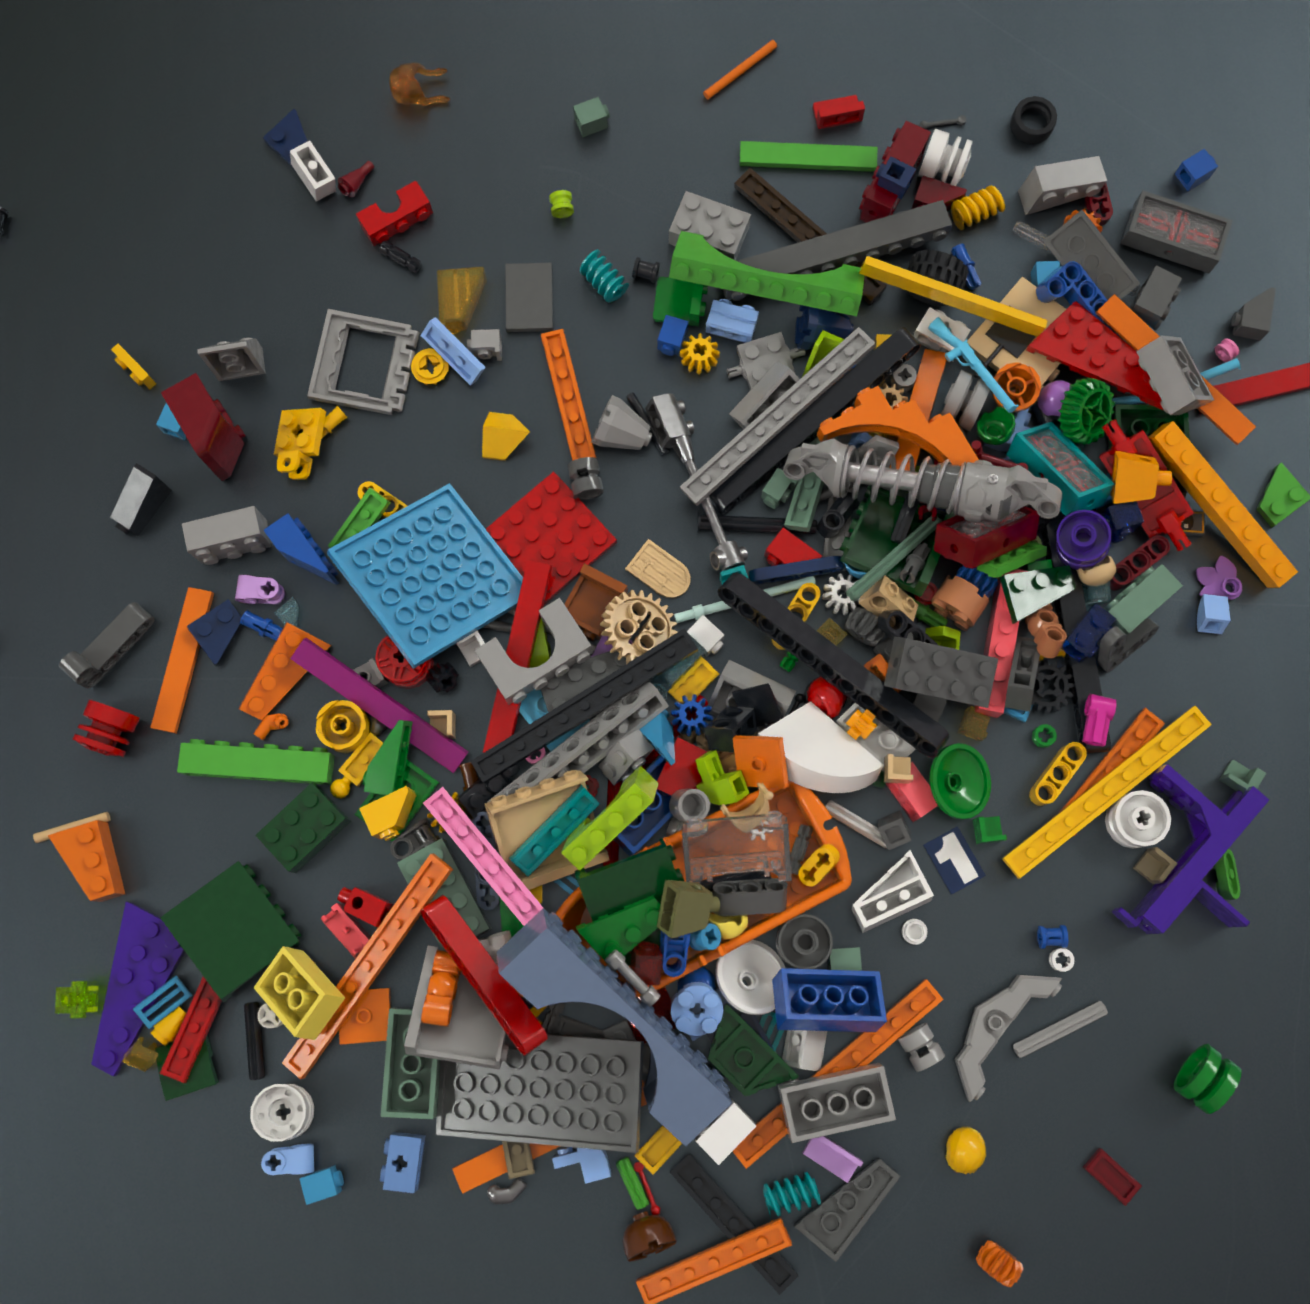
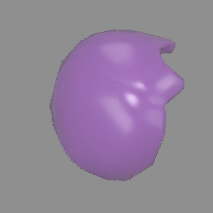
[1037,380,1070,417]

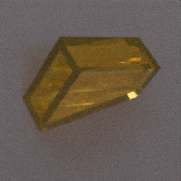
[437,267,487,334]

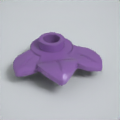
[1196,556,1242,600]

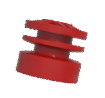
[375,635,434,689]
[72,700,140,757]

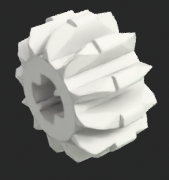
[822,573,860,615]

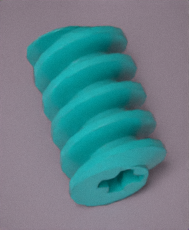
[580,249,629,302]
[763,1172,821,1218]

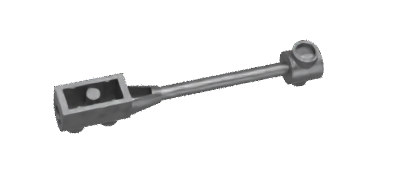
[645,393,748,571]

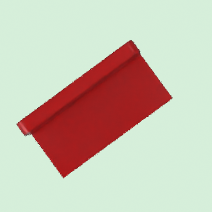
[813,95,865,129]

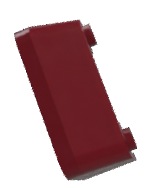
[161,373,246,481]

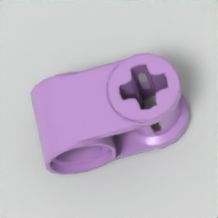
[235,575,286,605]

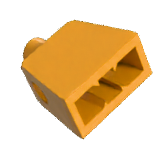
[1110,451,1172,504]

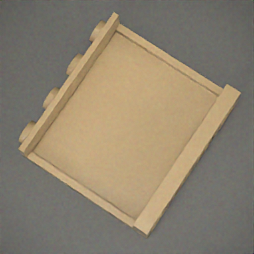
[967,277,1066,389]
[485,770,609,890]

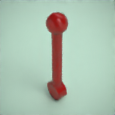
[634,1161,661,1215]

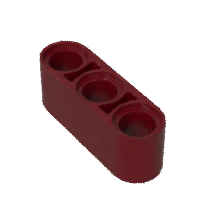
[1105,535,1170,591]

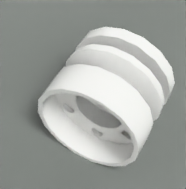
[918,128,973,186]
[250,1084,315,1141]

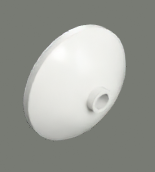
[716,940,785,1015]

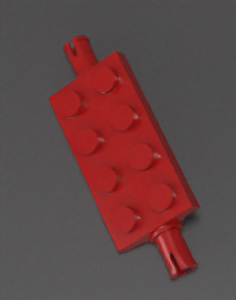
[1099,419,1194,551]

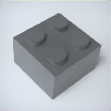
[1130,265,1182,331]

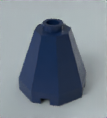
[794,305,854,350]

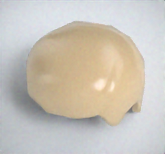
[1077,556,1116,587]

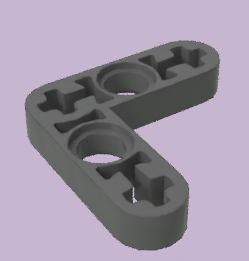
[1098,618,1159,672]

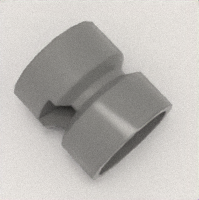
[898,1023,946,1072]

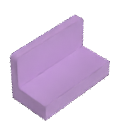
[802,1136,864,1183]

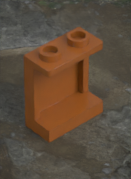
[564,563,628,641]

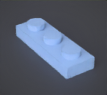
[421,317,486,386]

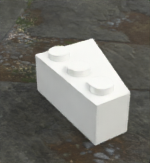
[852,850,934,933]

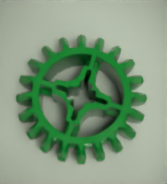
[1058,378,1115,444]

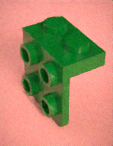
[653,277,708,326]

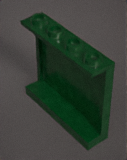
[839,485,957,597]
[574,838,684,971]
[160,861,301,1002]

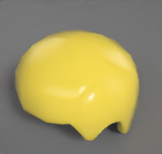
[708,912,748,940]

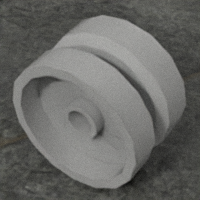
[941,369,990,431]

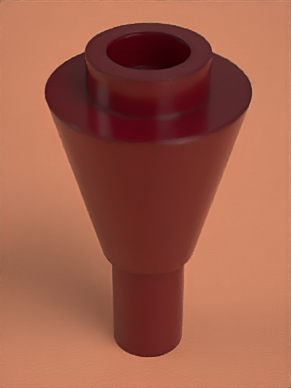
[337,161,375,197]

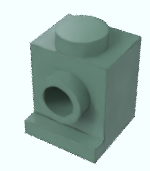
[761,468,798,509]

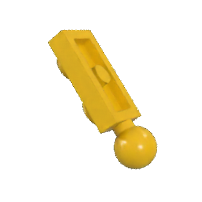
[330,732,383,799]

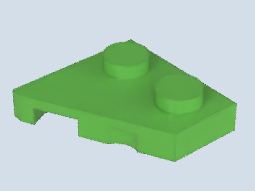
[1256,462,1310,528]

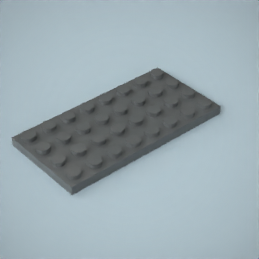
[436,1034,644,1153]

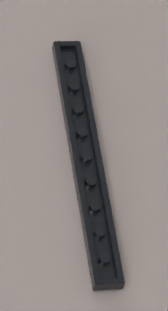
[471,628,698,784]

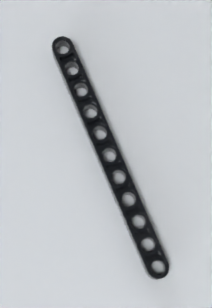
[709,327,921,515]
[1041,511,1111,754]
[717,572,949,758]

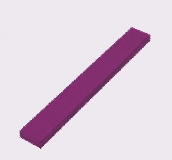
[290,638,469,773]

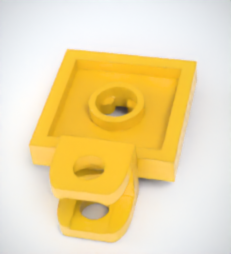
[274,408,326,480]

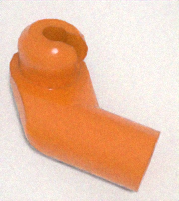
[253,713,289,740]

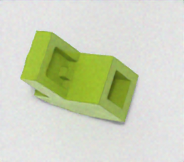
[695,750,750,805]

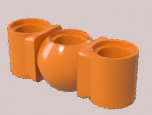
[421,950,461,1027]

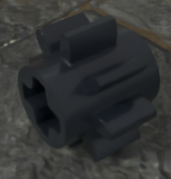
[426,662,459,693]

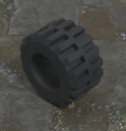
[906,250,968,306]

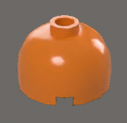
[991,362,1041,413]

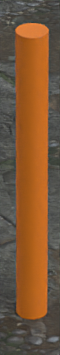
[703,40,777,100]

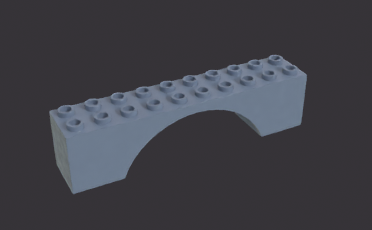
[497,908,732,1146]

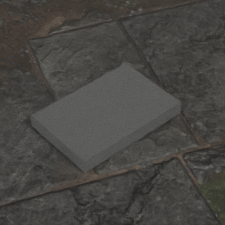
[505,263,553,332]

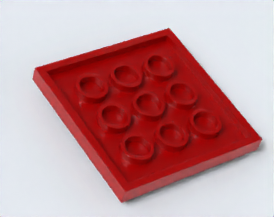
[486,471,617,604]

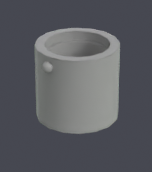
[669,789,711,822]

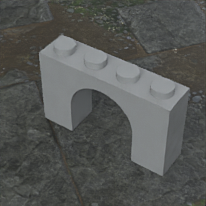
[475,598,593,705]

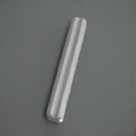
[1013,1001,1108,1058]

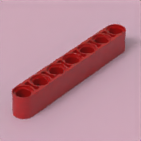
[420,895,548,1055]

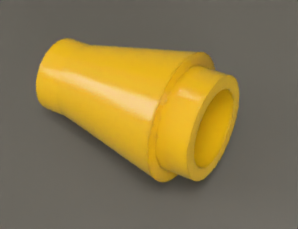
[150,1006,186,1046]

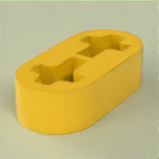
[798,844,840,887]

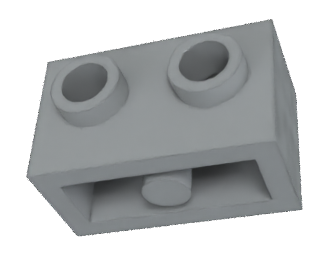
[598,729,654,785]

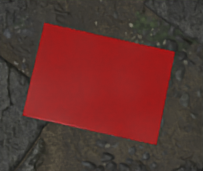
[657,737,708,796]

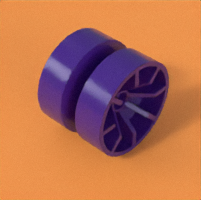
[1056,510,1111,570]

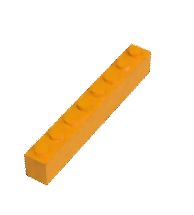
[1148,421,1298,588]

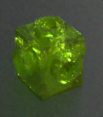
[55,981,98,1018]

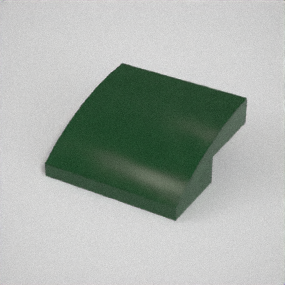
[155,1035,218,1101]

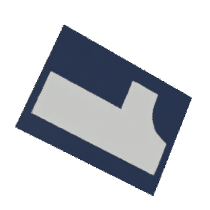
[923,826,986,895]

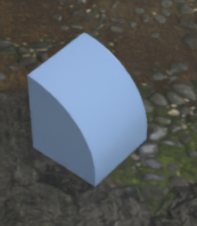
[1197,594,1231,634]

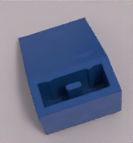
[264,513,339,585]

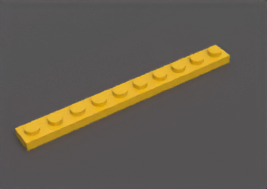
[1002,706,1212,879]

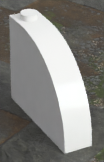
[757,701,884,793]

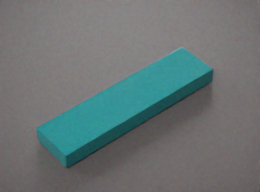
[509,785,600,877]

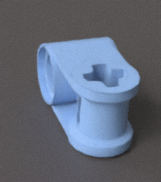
[261,1144,314,1175]

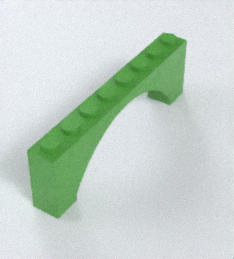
[669,231,865,317]

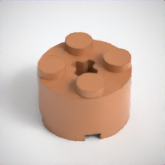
[931,575,989,631]

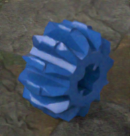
[956,566,998,598]
[671,694,713,737]

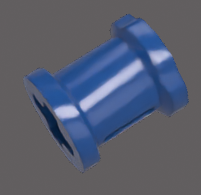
[1037,925,1068,949]

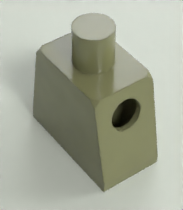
[657,880,720,938]

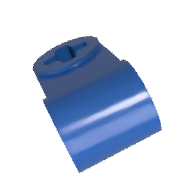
[659,930,691,977]

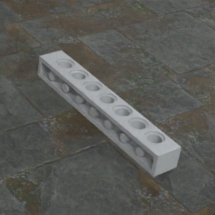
[487,681,669,802]

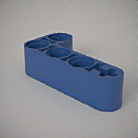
[1036,261,1121,338]

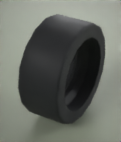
[1010,96,1057,144]

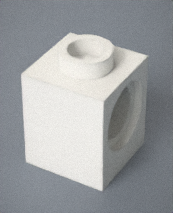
[687,615,724,657]

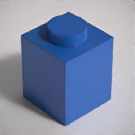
[1175,148,1218,191]
[657,315,688,356]

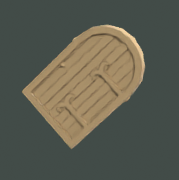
[625,539,691,598]

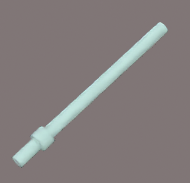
[674,576,816,623]

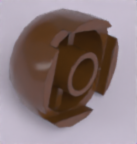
[622,1211,677,1262]

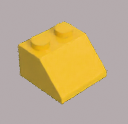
[359,786,417,841]

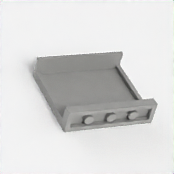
[404,945,509,1069]

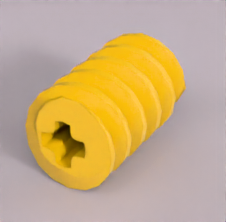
[951,185,1005,230]

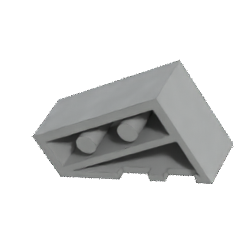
[1018,156,1107,215]

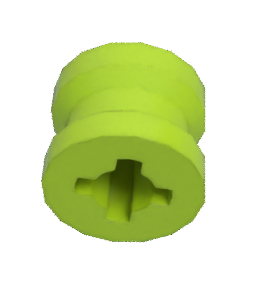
[549,190,574,218]

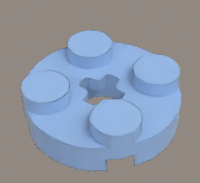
[670,982,723,1036]

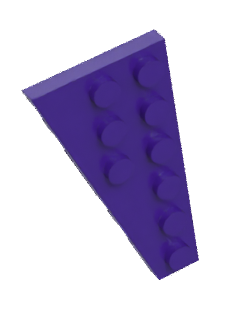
[91,901,185,1076]

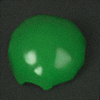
[977,407,1016,445]

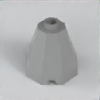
[591,395,652,450]

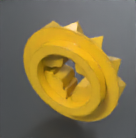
[411,348,449,386]

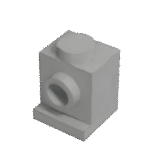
[467,329,502,361]
[353,658,388,688]

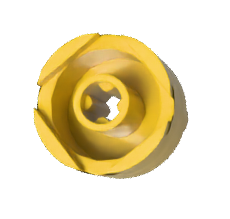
[315,700,371,754]

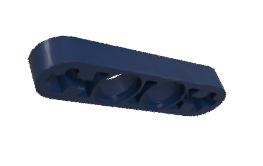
[748,556,844,585]

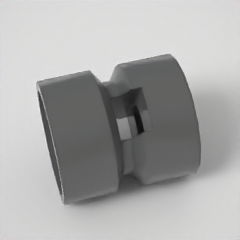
[567,457,604,500]

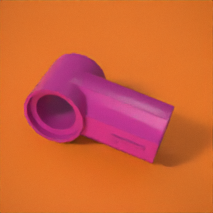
[1082,694,1117,747]

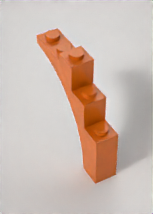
[817,386,979,466]

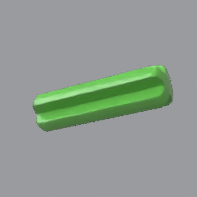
[616,1157,649,1210]

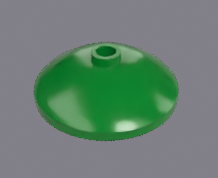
[930,743,991,819]

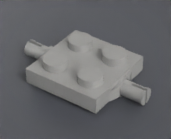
[727,332,805,390]

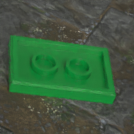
[354,760,440,842]

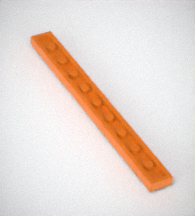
[282,854,453,1079]
[732,979,944,1169]

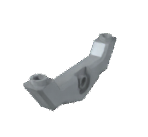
[955,975,1062,1102]

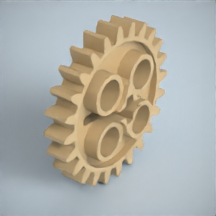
[600,590,678,664]

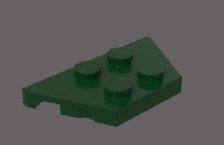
[707,1002,799,1097]

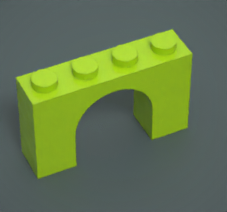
[561,765,658,871]

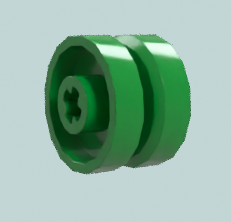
[1174,1044,1242,1114]

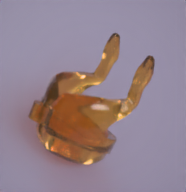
[389,62,451,106]

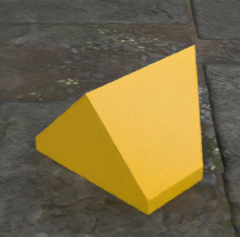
[482,412,530,461]

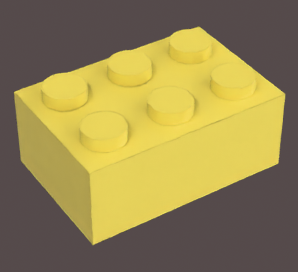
[253,946,345,1040]

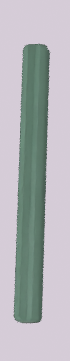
[846,515,942,601]

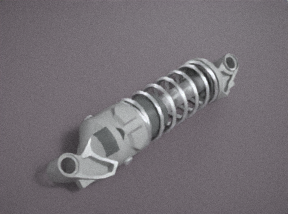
[783,438,1062,522]

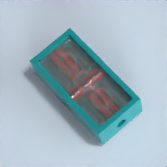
[1006,422,1115,516]

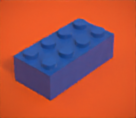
[613,756,702,856]
[772,968,887,1032]

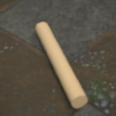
[33,812,110,843]

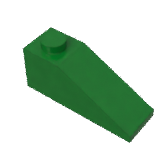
[363,720,412,795]

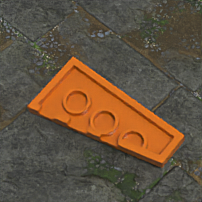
[239,622,331,721]

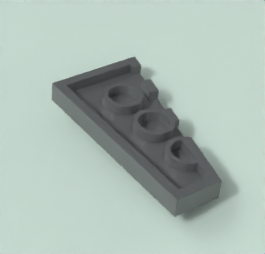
[794,1158,901,1262]

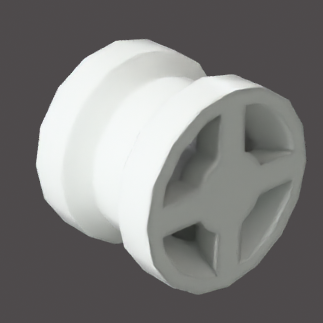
[258,1003,283,1028]

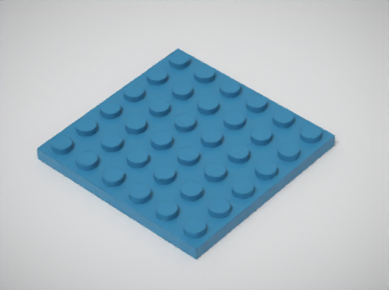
[327,483,523,669]

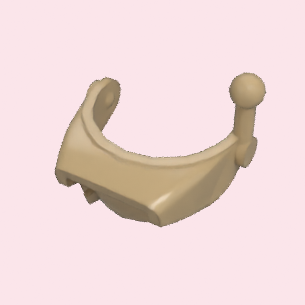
[720,782,774,831]

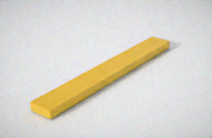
[859,256,1048,337]

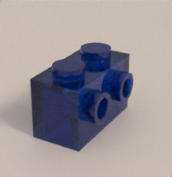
[1101,501,1144,544]
[1061,603,1116,662]

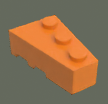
[48,820,125,902]

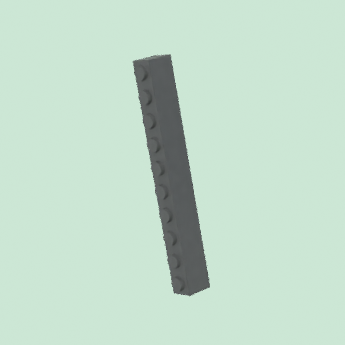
[722,200,952,301]

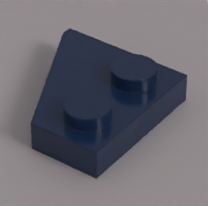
[187,599,241,666]

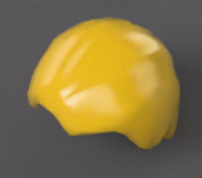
[946,1127,986,1174]

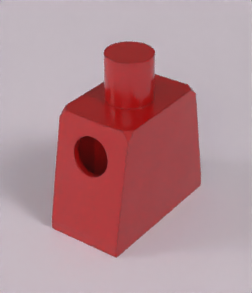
[337,887,394,927]

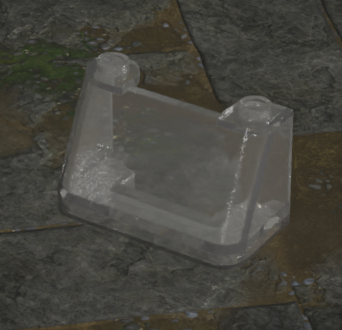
[682,811,792,884]

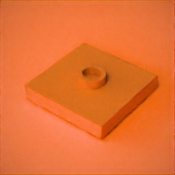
[732,735,789,789]
[339,988,391,1044]

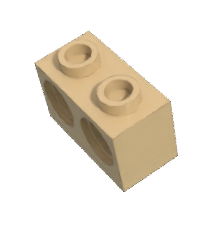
[859,575,918,628]

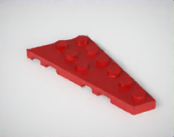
[1026,300,1164,411]

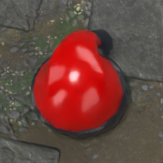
[804,676,848,721]

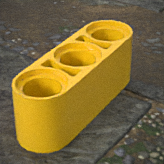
[772,583,820,650]
[1029,742,1087,806]

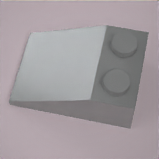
[198,338,266,381]

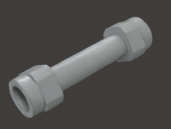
[605,949,660,1007]

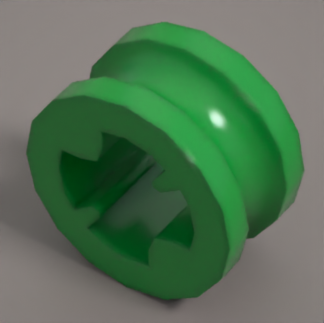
[1032,724,1057,748]

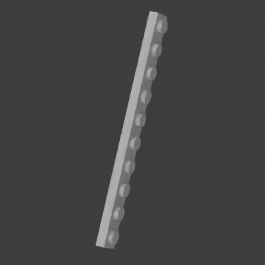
[680,327,875,506]

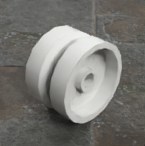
[1105,790,1171,849]

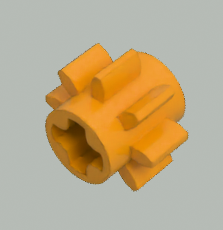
[846,709,877,740]

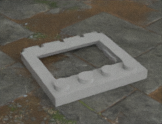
[307,309,420,415]

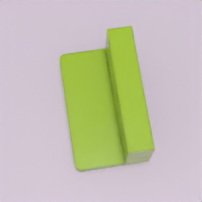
[802,330,845,377]

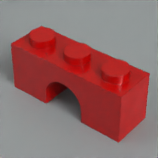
[356,180,433,246]

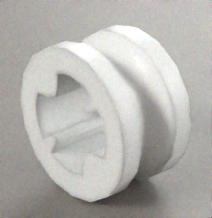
[1049,948,1074,972]

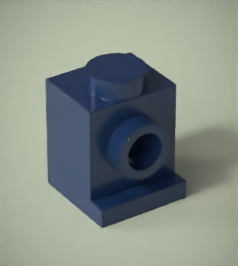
[876,156,916,200]

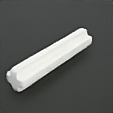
[825,800,887,848]

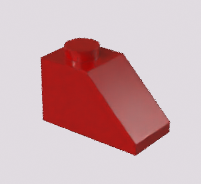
[764,527,822,566]

